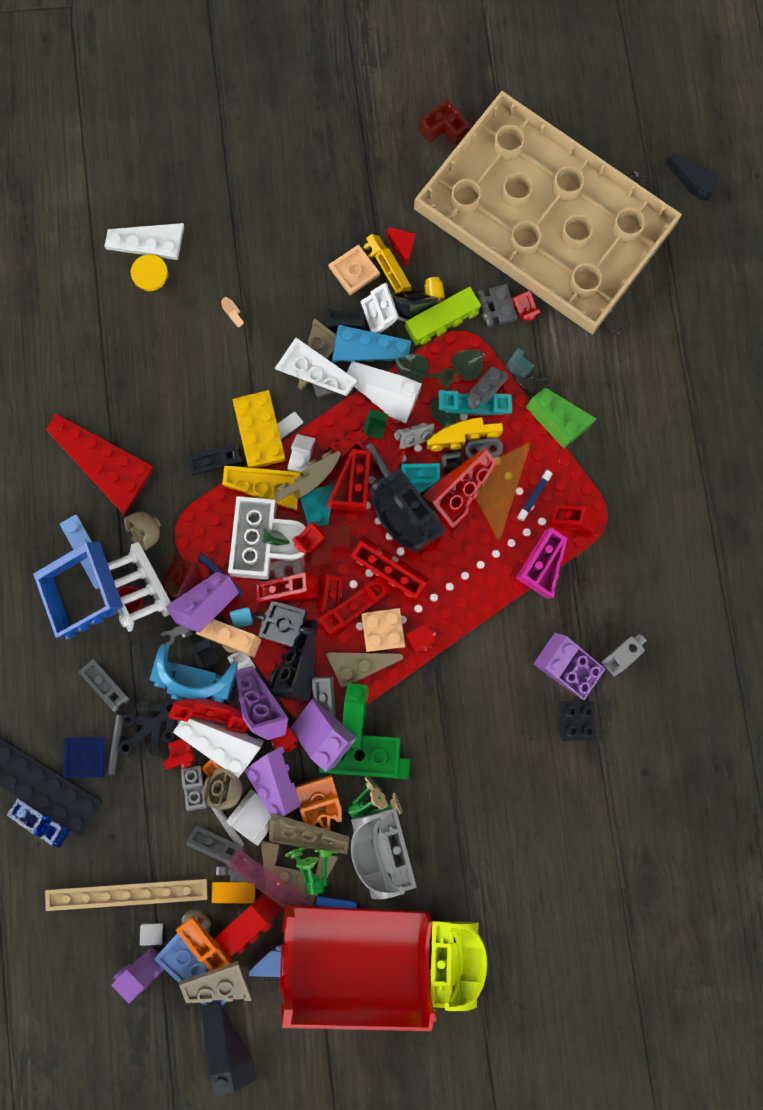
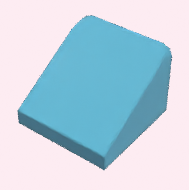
[230,608,253,628]

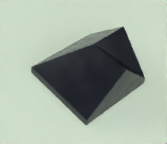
[390,290,438,318]

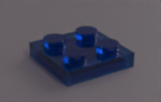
[63,737,105,778]

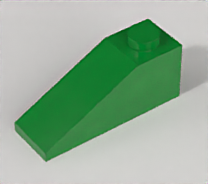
[342,683,369,749]

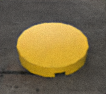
[131,254,168,291]

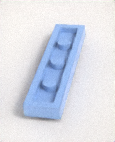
[60,515,100,590]

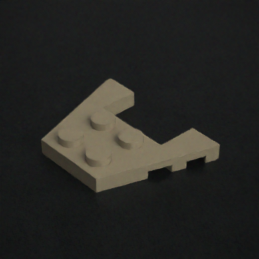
[261,841,338,909]

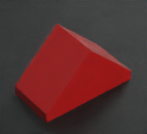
[386,228,415,266]

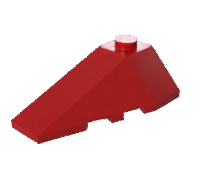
[422,449,497,528]

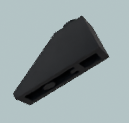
[666,153,721,201]

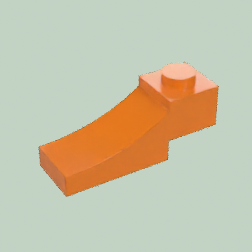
[176,916,232,971]

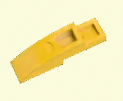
[427,418,503,451]

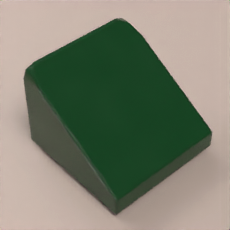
[262,528,290,546]

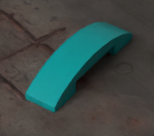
[438,390,512,415]

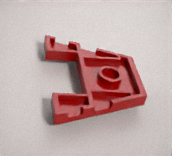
[330,422,408,485]

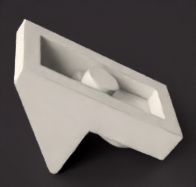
[287,434,315,474]

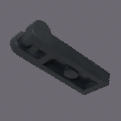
[187,444,243,476]

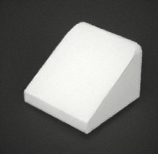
[227,651,255,670]
[140,923,163,946]

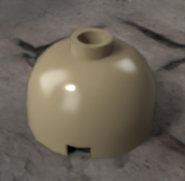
[124,512,161,551]
[203,768,243,810]

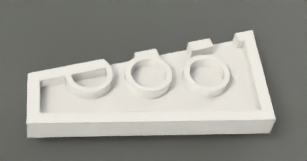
[275,338,357,396]

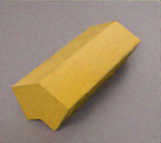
[375,248,411,293]

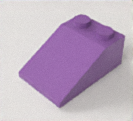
[290,699,357,772]

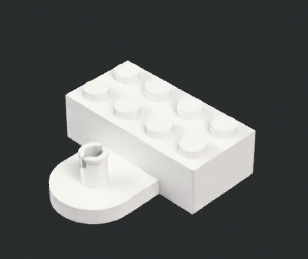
[228,497,306,580]

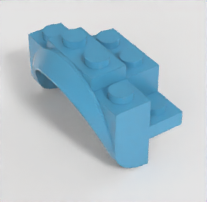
[150,644,239,703]

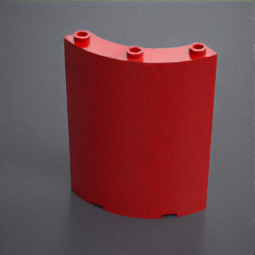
[280,906,437,1031]

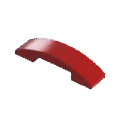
[318,576,391,635]
[168,699,248,734]

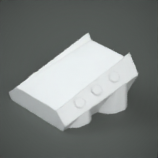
[226,789,271,846]

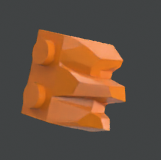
[295,775,342,831]

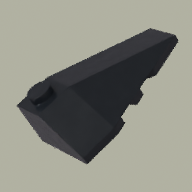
[267,620,317,702]
[200,1002,256,1096]

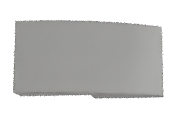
[181,766,207,811]

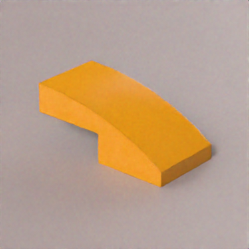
[211,882,255,903]

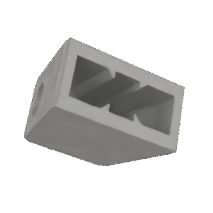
[601,634,647,676]

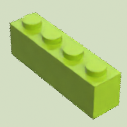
[405,287,481,346]

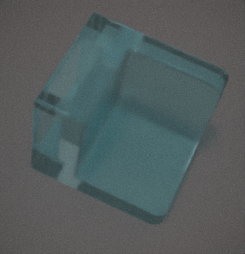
[506,348,534,380]

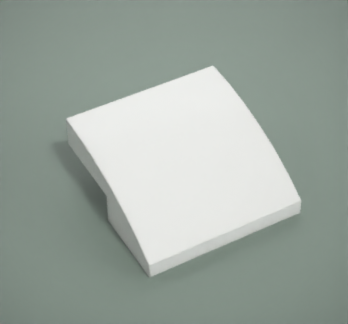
[360,283,399,334]

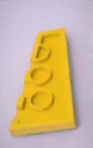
[222,466,301,511]

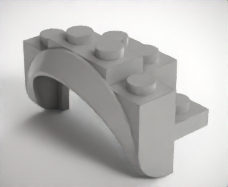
[351,808,417,899]

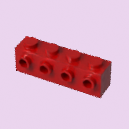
[351,537,430,599]

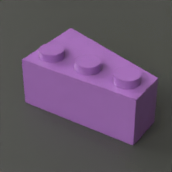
[166,572,239,633]
[244,746,301,817]
[111,947,164,1003]

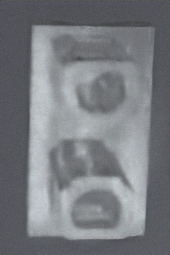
[269,556,306,579]

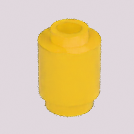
[424,277,445,306]

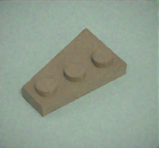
[179,961,252,1003]

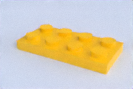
[233,390,286,468]

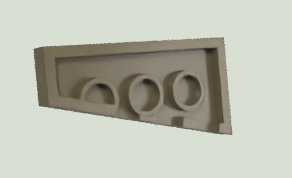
[269,813,350,854]

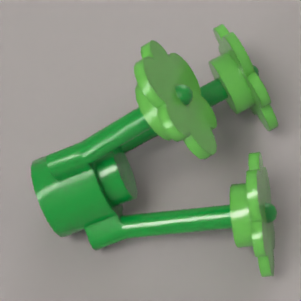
[285,847,337,895]

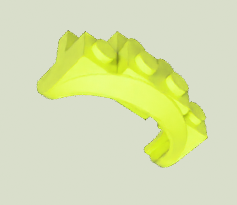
[431,921,487,1011]

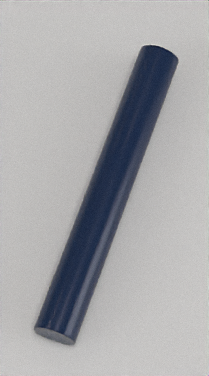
[198,553,244,598]

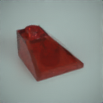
[161,556,201,599]

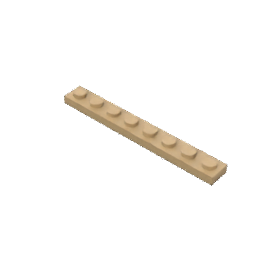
[45,879,208,911]

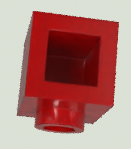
[406,623,437,653]
[270,724,299,753]

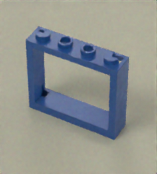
[33,542,123,639]

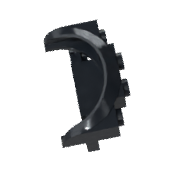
[369,468,446,555]

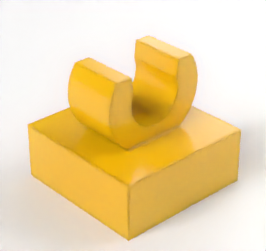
[363,234,387,258]

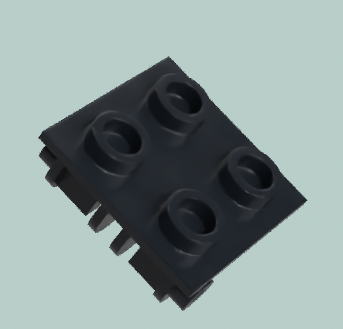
[558,701,596,741]

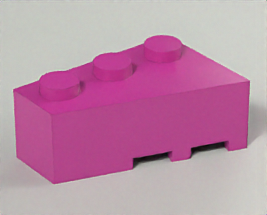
[516,528,567,599]

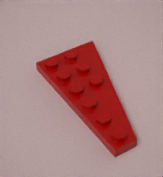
[46,413,154,516]

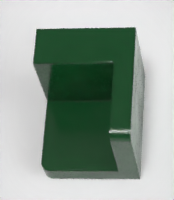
[363,409,388,440]

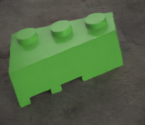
[526,388,596,449]

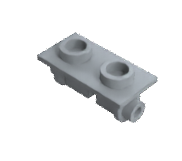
[394,423,434,449]

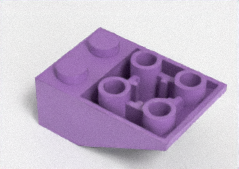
[534,633,605,700]

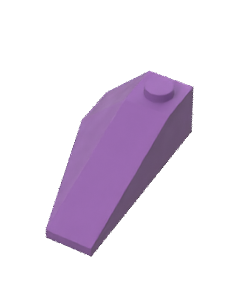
[235,666,288,740]

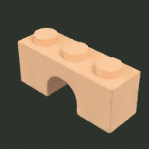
[196,619,262,657]

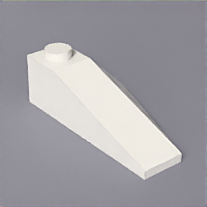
[347,361,421,424]

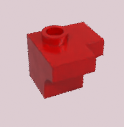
[163,739,197,770]

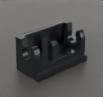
[326,308,364,331]

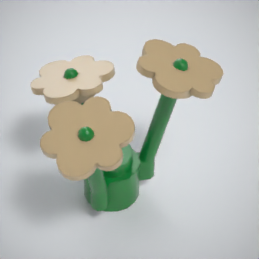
[348,776,402,819]

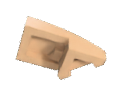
[221,297,244,328]

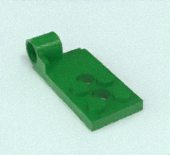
[319,736,410,779]

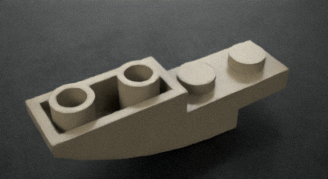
[274,451,341,502]

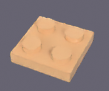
[329,245,380,295]
[361,608,405,652]

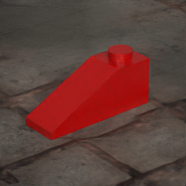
[256,572,318,603]

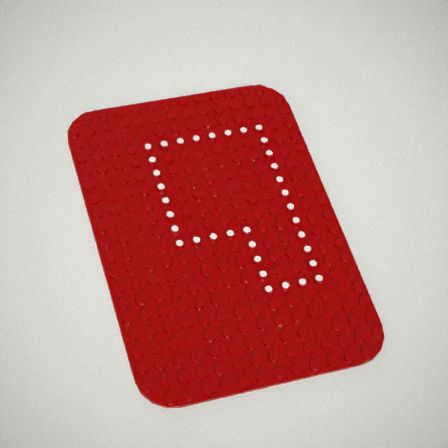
[175,331,607,723]

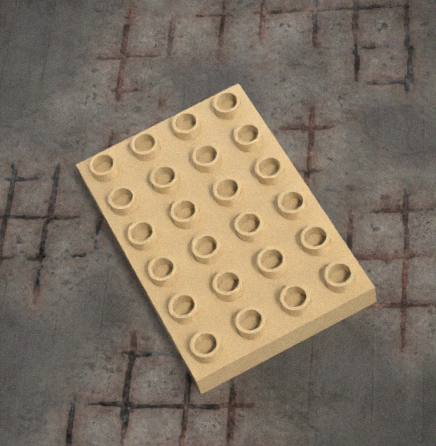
[414,91,682,335]

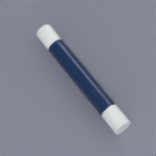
[517,470,553,521]

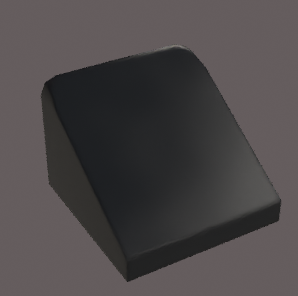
[440,450,462,474]

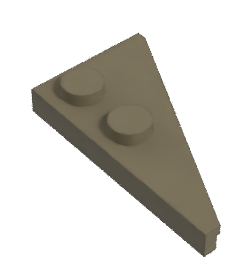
[298,319,336,391]
[326,653,404,688]

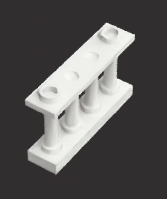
[108,542,171,632]

